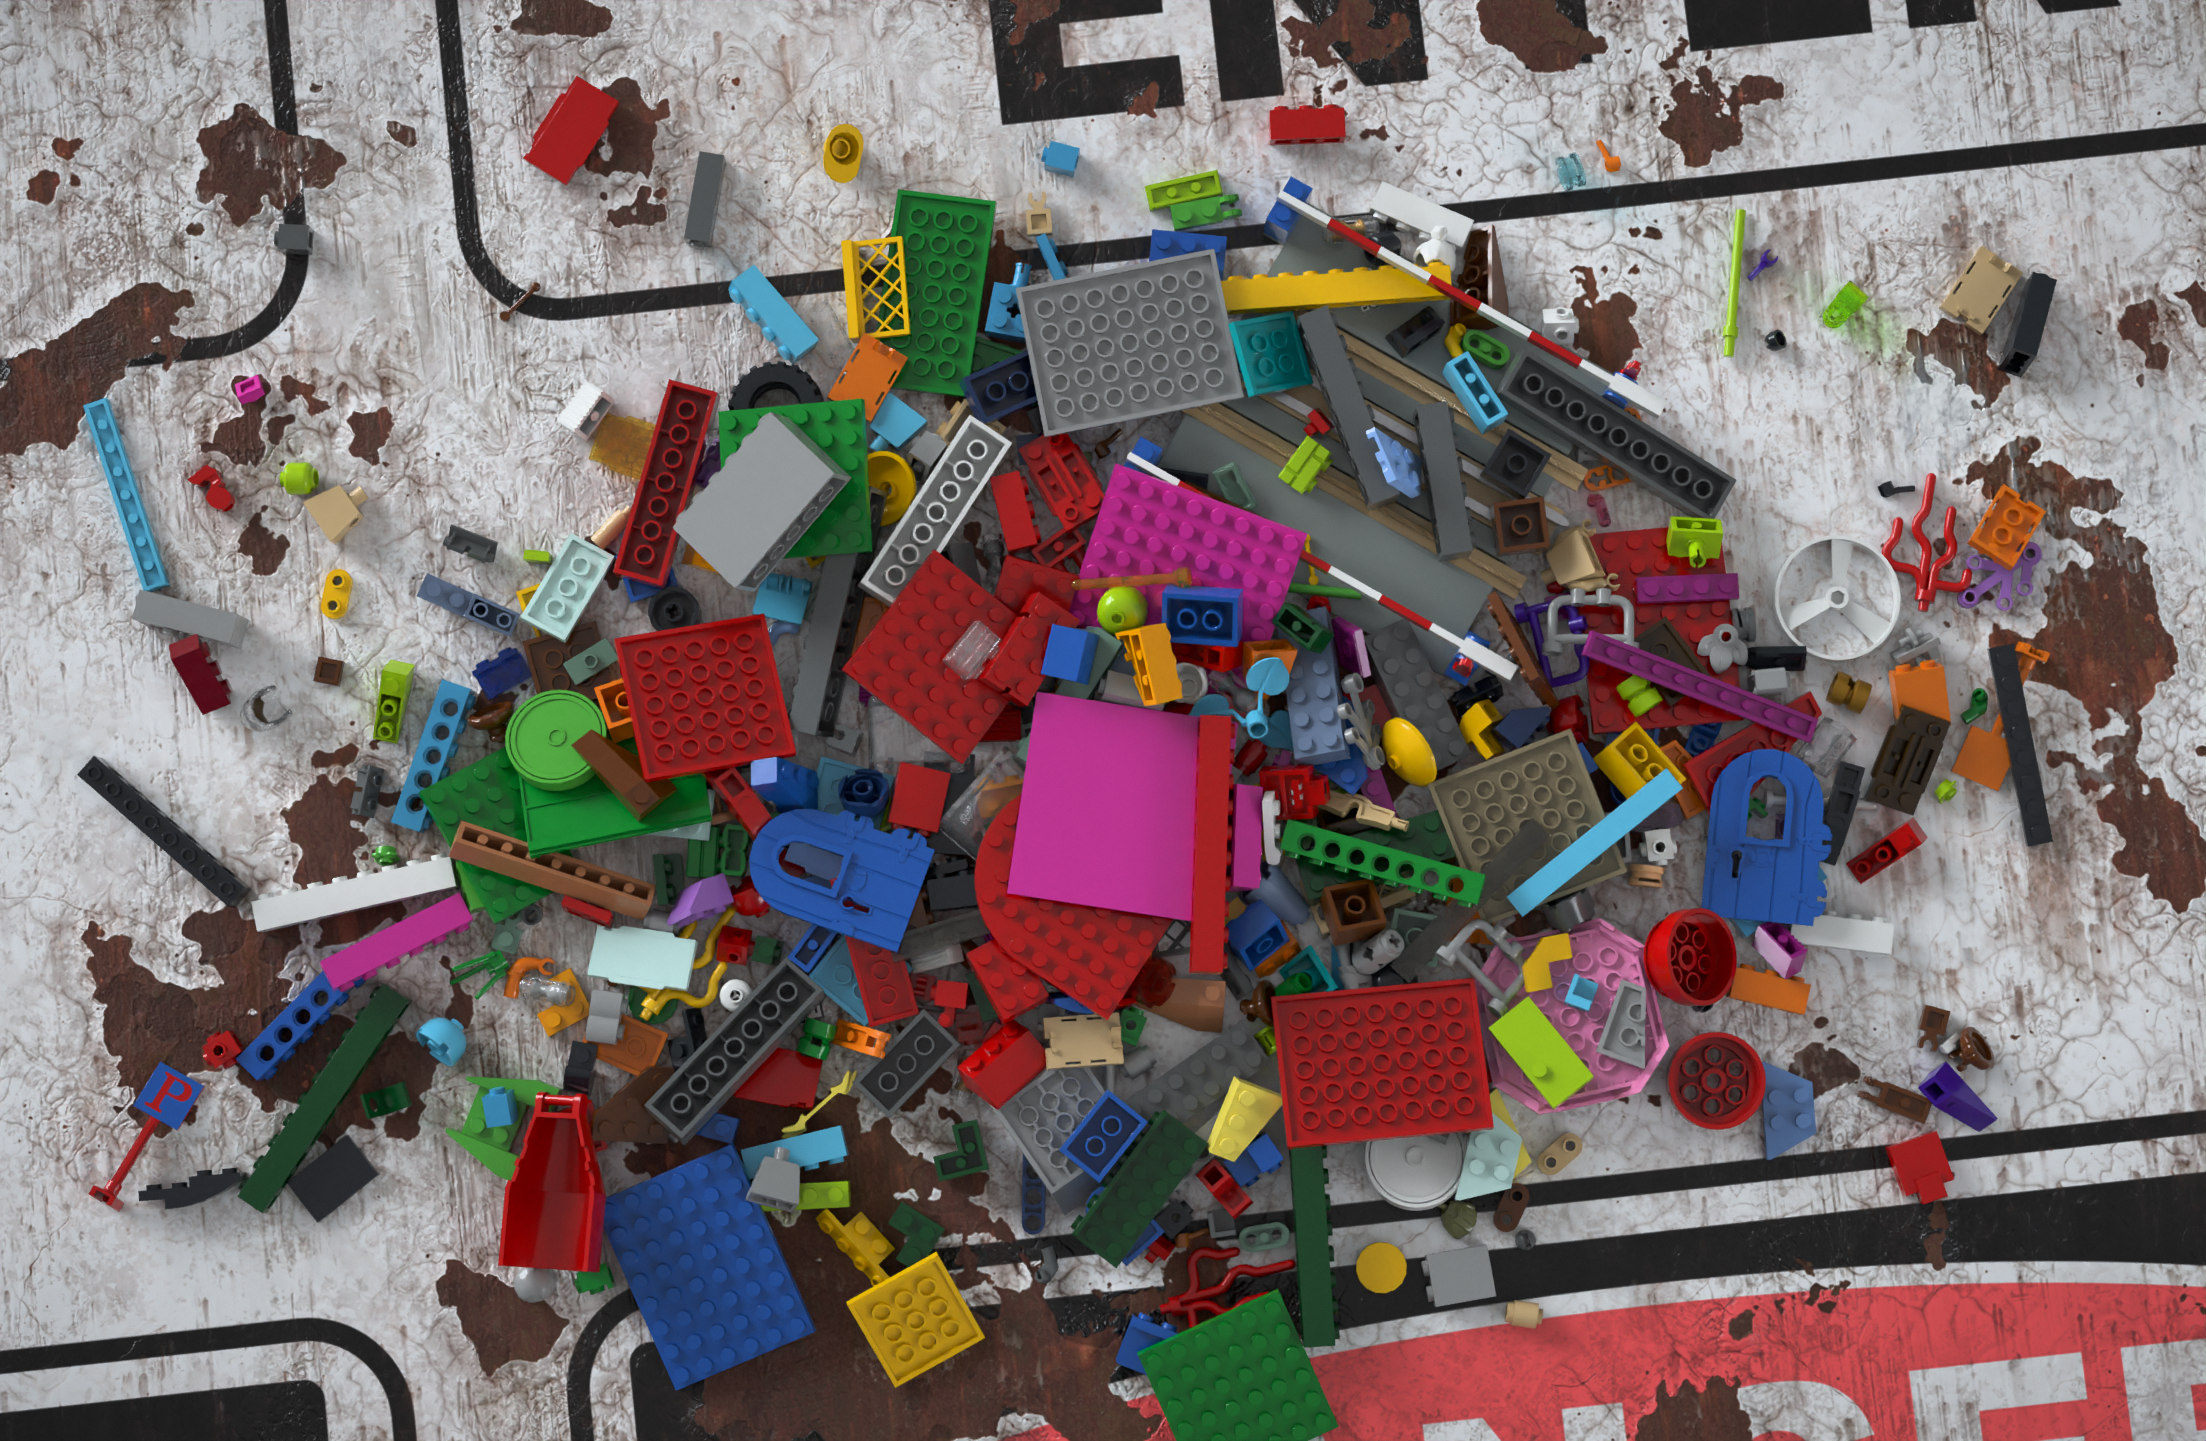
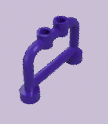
[1514,600,1590,696]

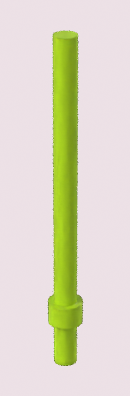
[1723,209,1746,358]

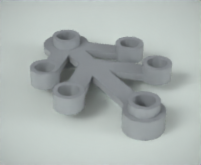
[1337,673,1385,770]

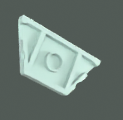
[1455,1113,1522,1200]

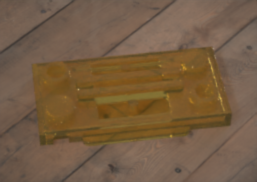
[588,412,656,480]

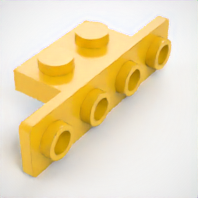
[816,1208,895,1287]

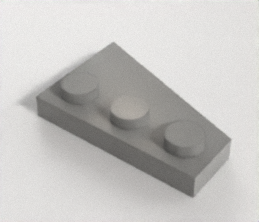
[1596,979,1646,1070]

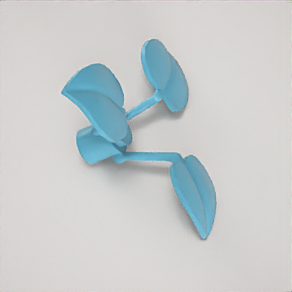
[1188,657,1294,751]

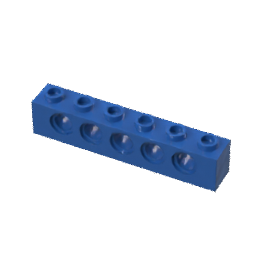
[236,971,367,1081]

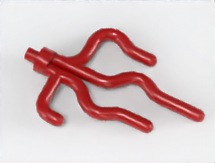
[1882,473,1972,612]
[1159,1247,1296,1328]

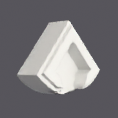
[1938,1032,1960,1054]

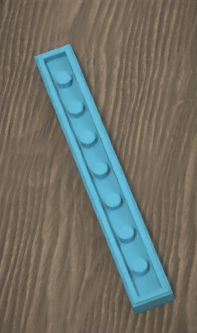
[83,397,170,592]
[1507,768,1683,917]

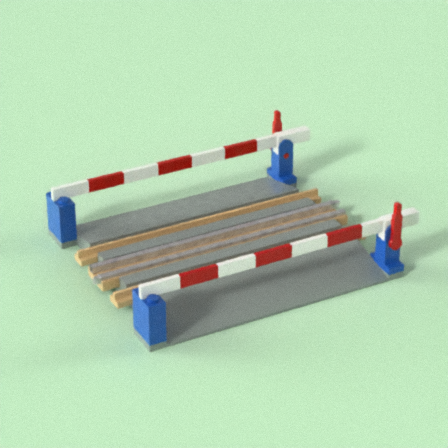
[1124,176,1668,688]

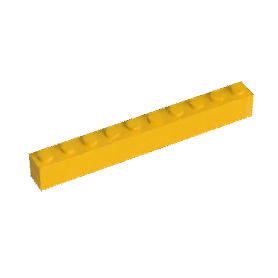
[1221,262,1452,315]

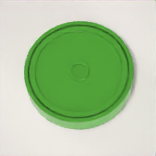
[505,690,610,791]

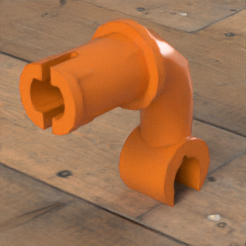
[503,957,556,999]

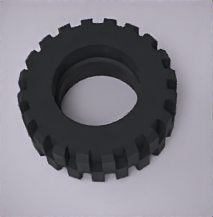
[728,361,824,411]

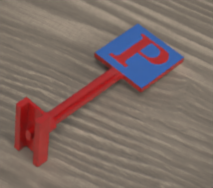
[88,1062,205,1212]

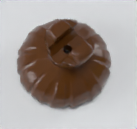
[468,701,514,743]
[1240,980,1276,1027]
[1948,1027,1995,1072]

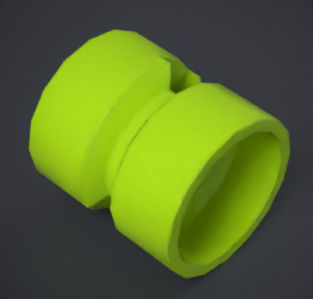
[1616,675,1663,718]

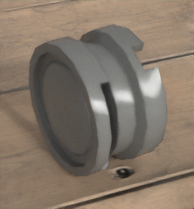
[1731,607,1756,643]

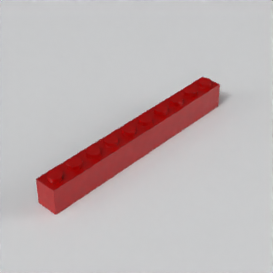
[1189,715,1235,975]

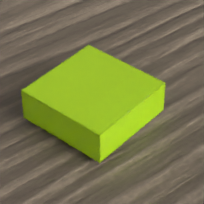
[523,549,553,565]

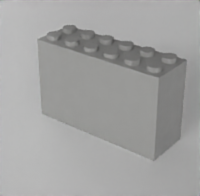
[672,412,852,592]

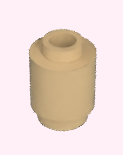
[1505,1300,1543,1329]

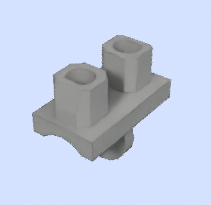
[1890,628,1941,667]

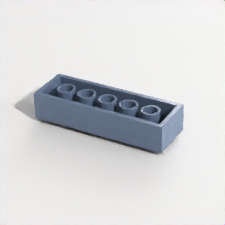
[1278,607,1351,765]

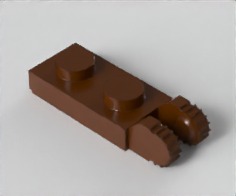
[1857,1076,1932,1124]

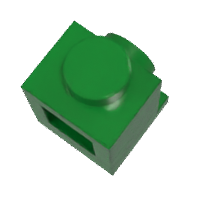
[1120,1006,1147,1047]
[574,1262,616,1295]

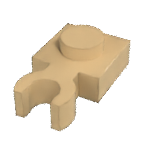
[1026,191,1053,237]

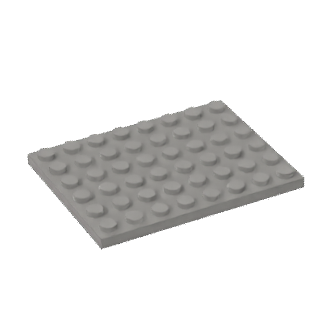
[1016,249,1244,438]

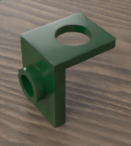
[360,1081,412,1120]

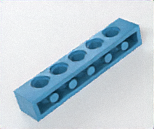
[391,679,476,834]

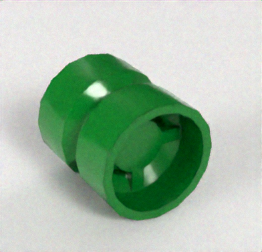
[795,1017,838,1061]

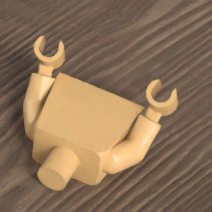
[1540,519,1620,592]

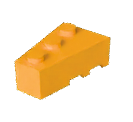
[1115,623,1183,706]

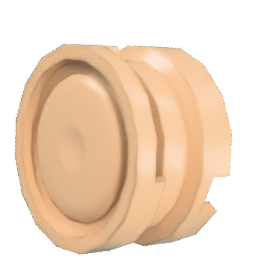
[1627,864,1665,888]

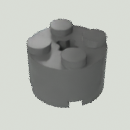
[1539,887,1595,933]

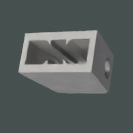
[745,1147,800,1213]

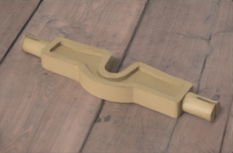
[1318,790,1409,832]

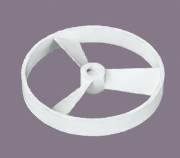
[1772,535,1901,662]

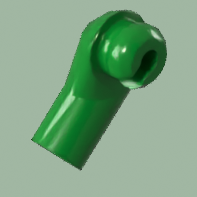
[1960,688,1988,725]

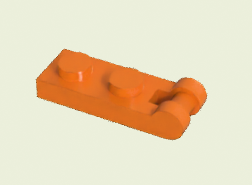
[831,1019,891,1059]

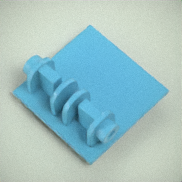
[752,573,813,625]

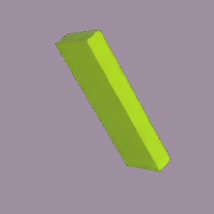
[1145,170,1223,212]

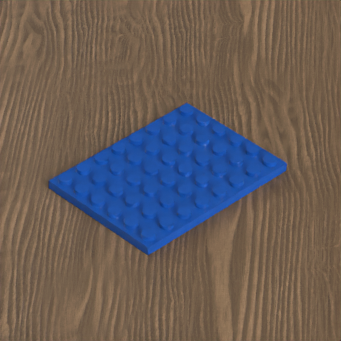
[603,1143,816,1391]

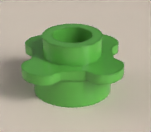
[372,846,400,866]

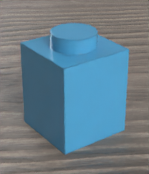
[1041,141,1080,178]
[482,1087,519,1128]

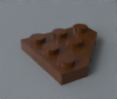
[591,1065,675,1144]

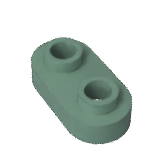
[1239,1222,1290,1252]

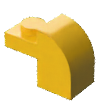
[1459,699,1505,760]

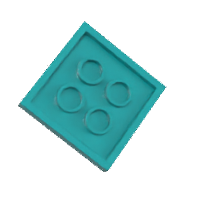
[1228,311,1313,397]

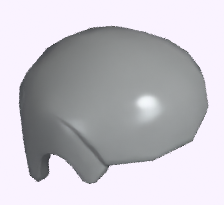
[514,1267,556,1303]

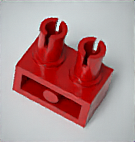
[1031,528,1087,572]

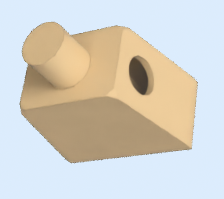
[303,485,369,544]

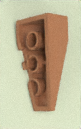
[1135,976,1226,1033]

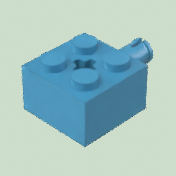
[985,263,1032,344]

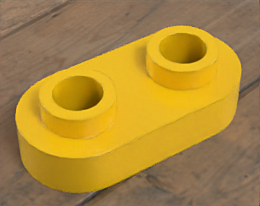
[321,569,353,620]

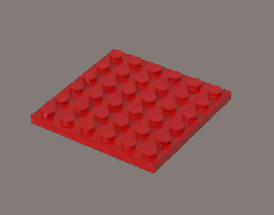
[841,549,1018,764]
[614,613,796,782]

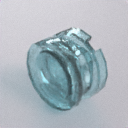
[1555,152,1586,191]

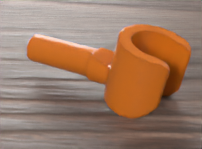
[1596,140,1621,172]

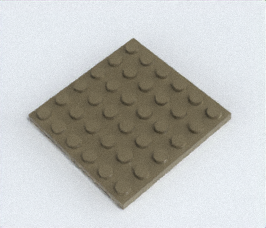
[1428,728,1628,924]

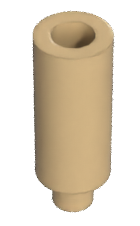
[590,505,631,550]

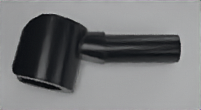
[1878,481,1915,498]

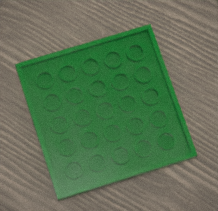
[718,399,872,559]
[1137,1289,1339,1441]

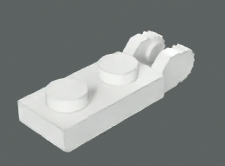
[1262,791,1283,866]

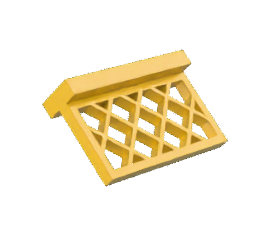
[841,236,911,343]

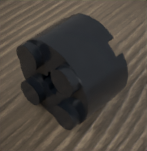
[648,586,702,631]

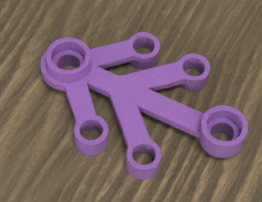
[1957,541,2042,611]

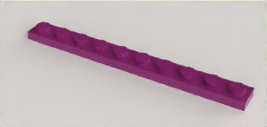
[1582,631,1819,743]

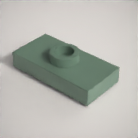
[1212,461,1258,510]
[563,638,618,686]

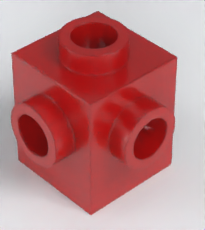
[716,925,755,966]
[202,1030,245,1070]

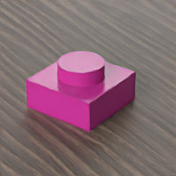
[235,374,265,405]

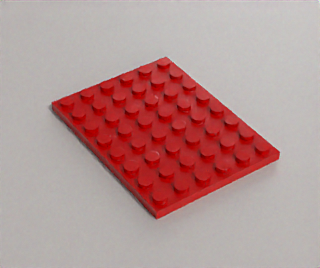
[1577,527,1744,735]
[1271,978,1494,1149]

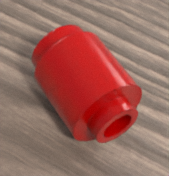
[1232,739,1268,777]

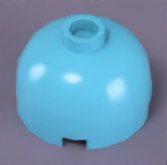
[415,1017,467,1067]

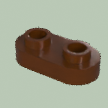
[1493,1183,1530,1232]

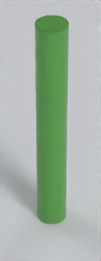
[1288,583,1362,600]

